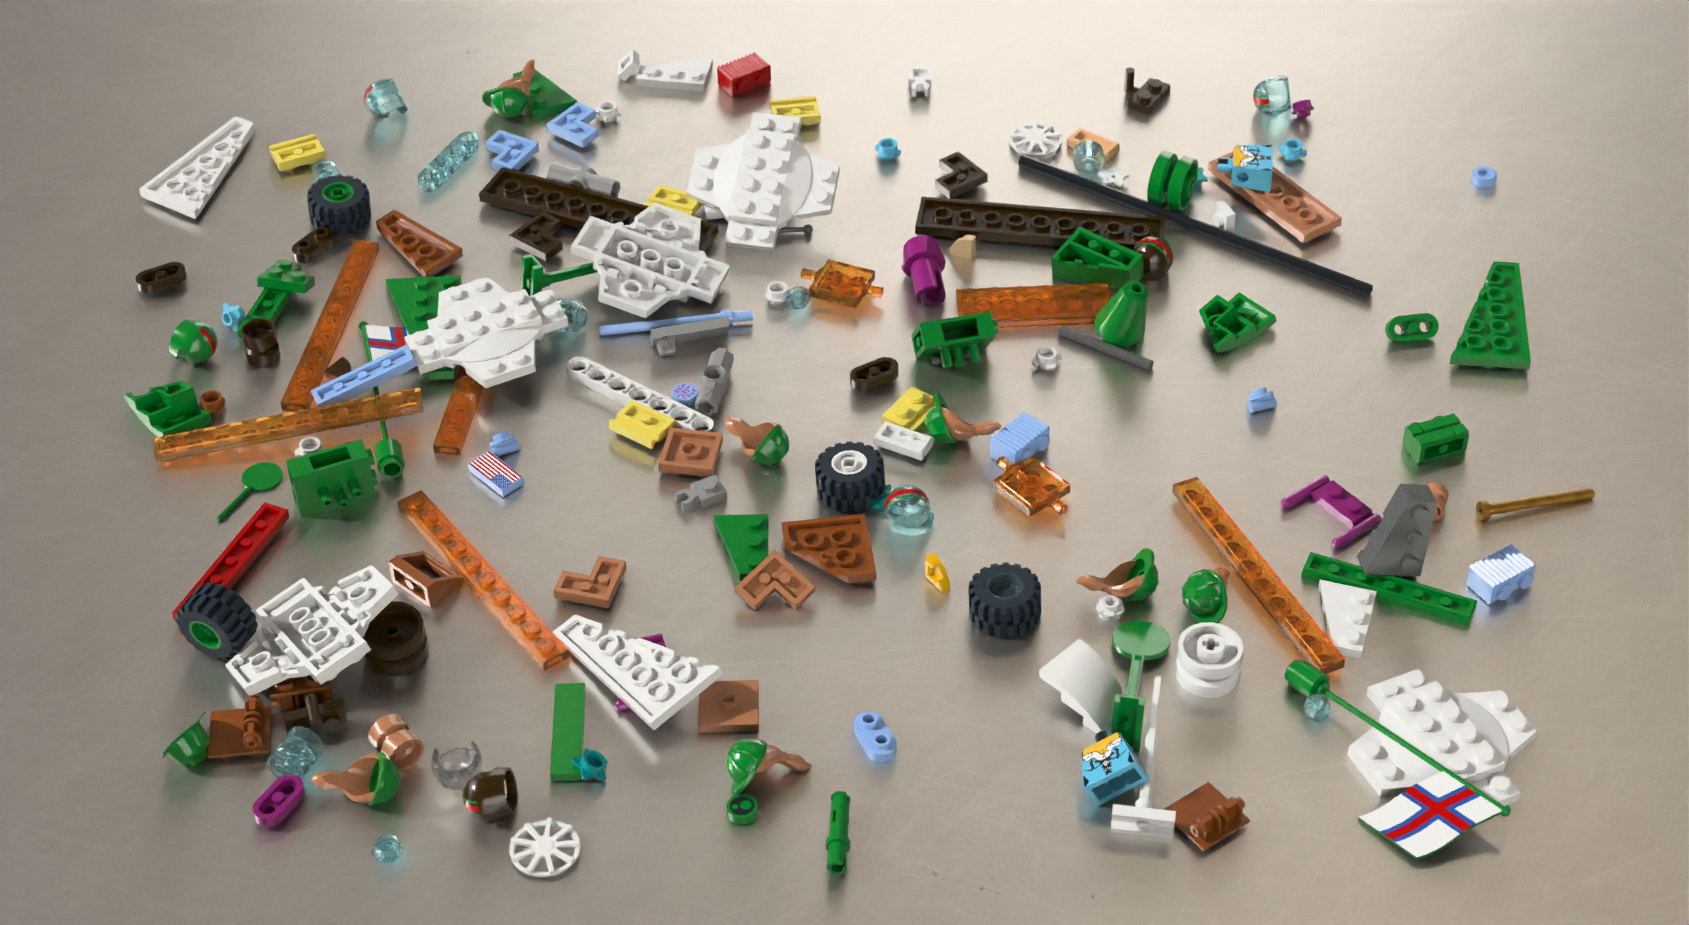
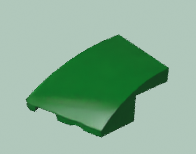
[1199,292,1277,353]
[124,381,213,442]

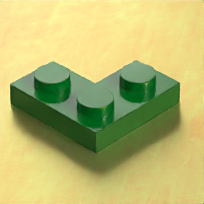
[257,260,315,294]

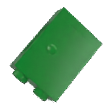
[911,311,998,369]
[286,440,378,518]

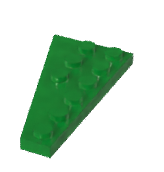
[1450,261,1531,369]
[385,275,462,380]

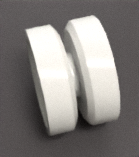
[1175,622,1244,698]

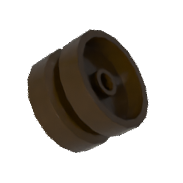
[363,601,429,677]

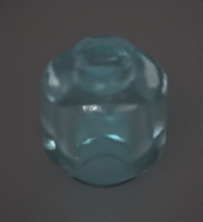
[1073,140,1104,176]
[557,299,588,332]

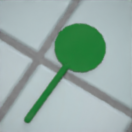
[216,462,283,521]

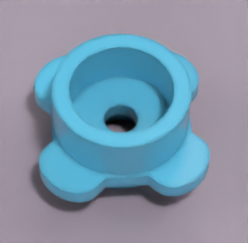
[875,138,901,159]
[1279,138,1307,160]
[222,302,245,331]

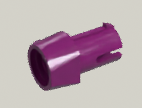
[901,235,946,306]

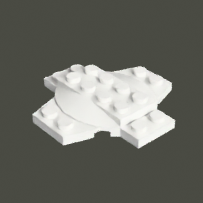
[687,112,840,252]
[570,203,730,318]
[404,277,569,388]
[225,565,398,696]
[1347,669,1537,806]

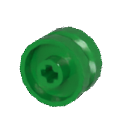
[1147,150,1199,211]

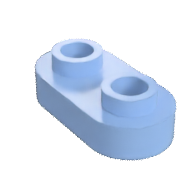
[854,711,897,763]

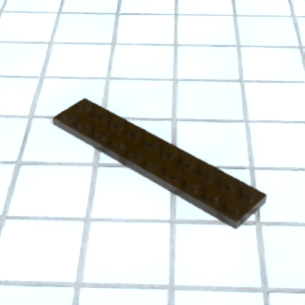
[479,167,719,251]
[915,196,1166,250]

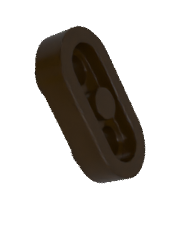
[292,227,335,263]
[136,262,187,294]
[850,357,899,392]

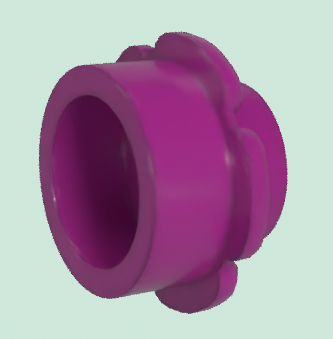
[1291,100,1314,118]

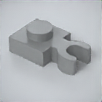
[675,475,727,512]

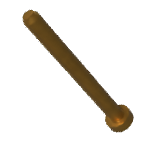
[1476,488,1595,521]

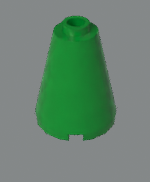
[1094,281,1148,349]

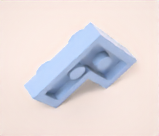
[547,102,599,148]
[486,130,539,171]

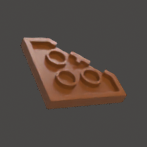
[782,514,877,583]

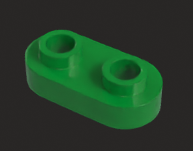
[1385,313,1439,342]

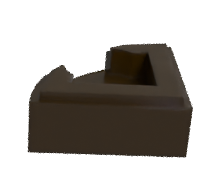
[325,357,352,380]

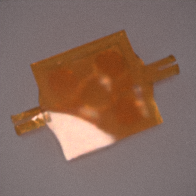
[800,259,884,308]
[992,456,1071,517]

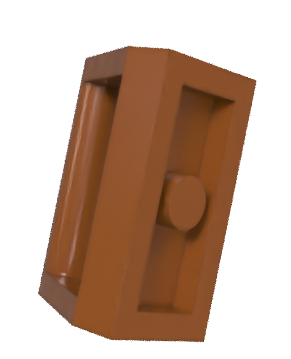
[389,551,463,608]

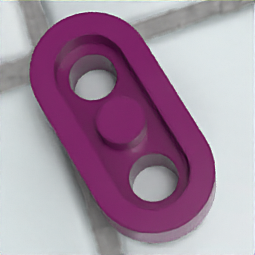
[252,774,305,827]

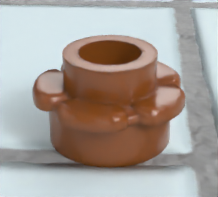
[199,390,225,415]

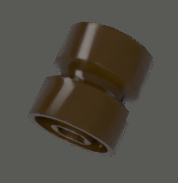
[241,318,281,368]

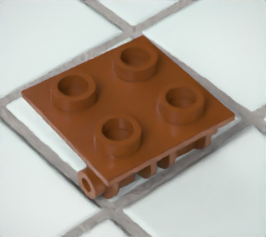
[269,675,333,711]
[208,695,272,758]
[1163,782,1250,851]

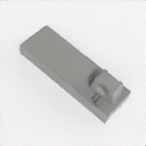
[650,317,730,357]

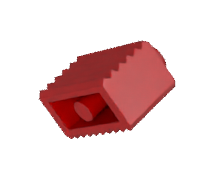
[717,52,771,97]

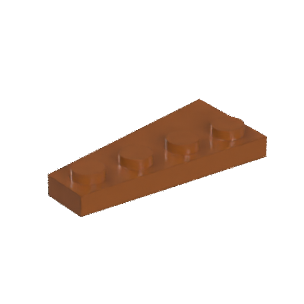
[376,210,463,277]

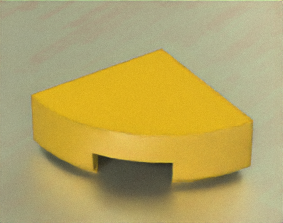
[925,552,950,592]

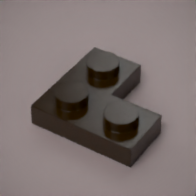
[935,151,988,199]
[509,211,563,262]

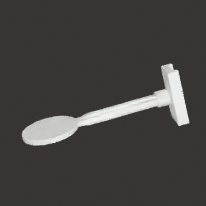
[1111,676,1176,839]

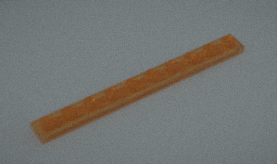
[280,240,379,413]
[153,387,424,463]
[1172,477,1345,674]
[397,490,569,671]

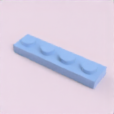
[311,345,417,412]

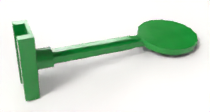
[520,254,598,296]
[1111,621,1170,753]

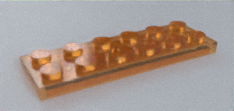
[956,283,1110,328]

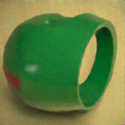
[169,319,218,363]

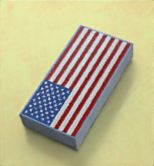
[468,451,524,497]

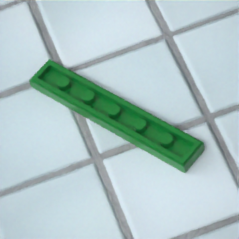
[1301,552,1478,626]

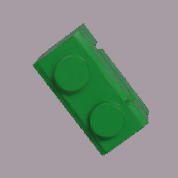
[1402,413,1469,464]

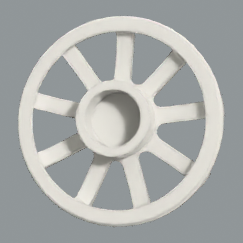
[1009,121,1063,157]
[510,818,580,877]

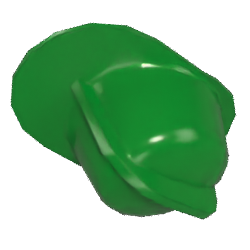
[160,711,210,766]

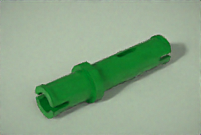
[825,791,851,875]

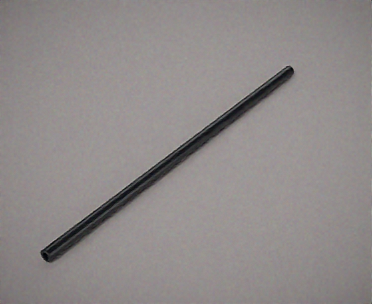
[1018,155,1373,297]

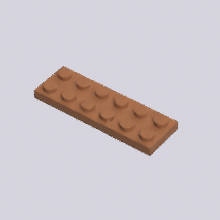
[1208,152,1342,243]

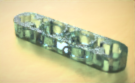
[417,132,479,192]

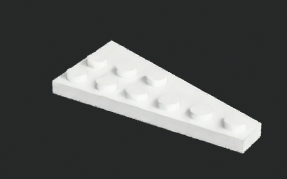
[139,116,255,219]
[553,614,723,730]

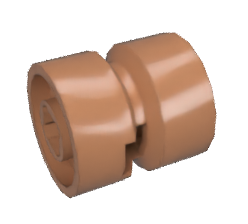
[368,714,424,771]

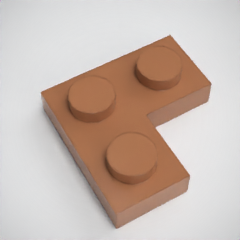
[734,550,815,610]
[553,556,627,608]

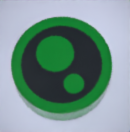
[727,794,758,825]

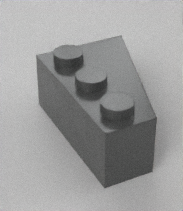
[1357,484,1437,576]

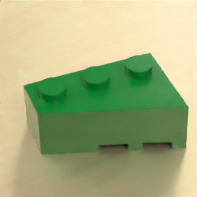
[1051,227,1144,290]

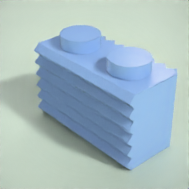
[989,412,1050,471]
[1466,544,1536,604]

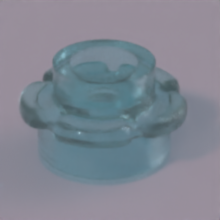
[786,286,811,309]
[1304,694,1332,722]
[372,834,403,863]

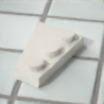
[636,58,713,92]
[1318,580,1377,660]

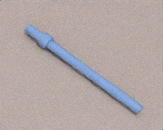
[599,310,753,336]

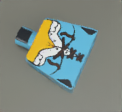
[1217,144,1273,192]
[1082,730,1149,806]

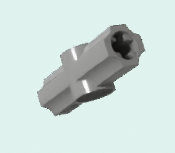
[546,163,620,197]
[695,348,734,417]

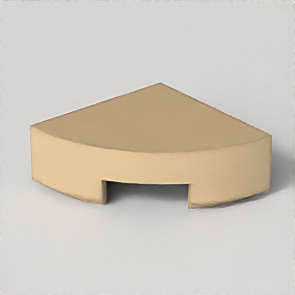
[949,235,976,261]

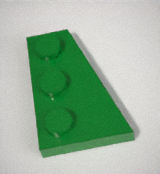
[513,69,577,119]
[713,514,769,582]

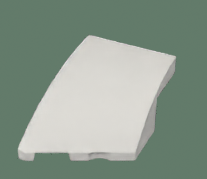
[1039,638,1123,734]

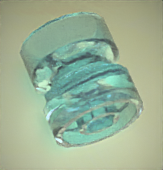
[267,726,324,779]

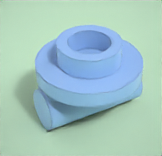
[1247,387,1277,413]
[489,431,520,457]

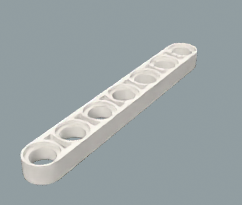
[567,356,715,432]

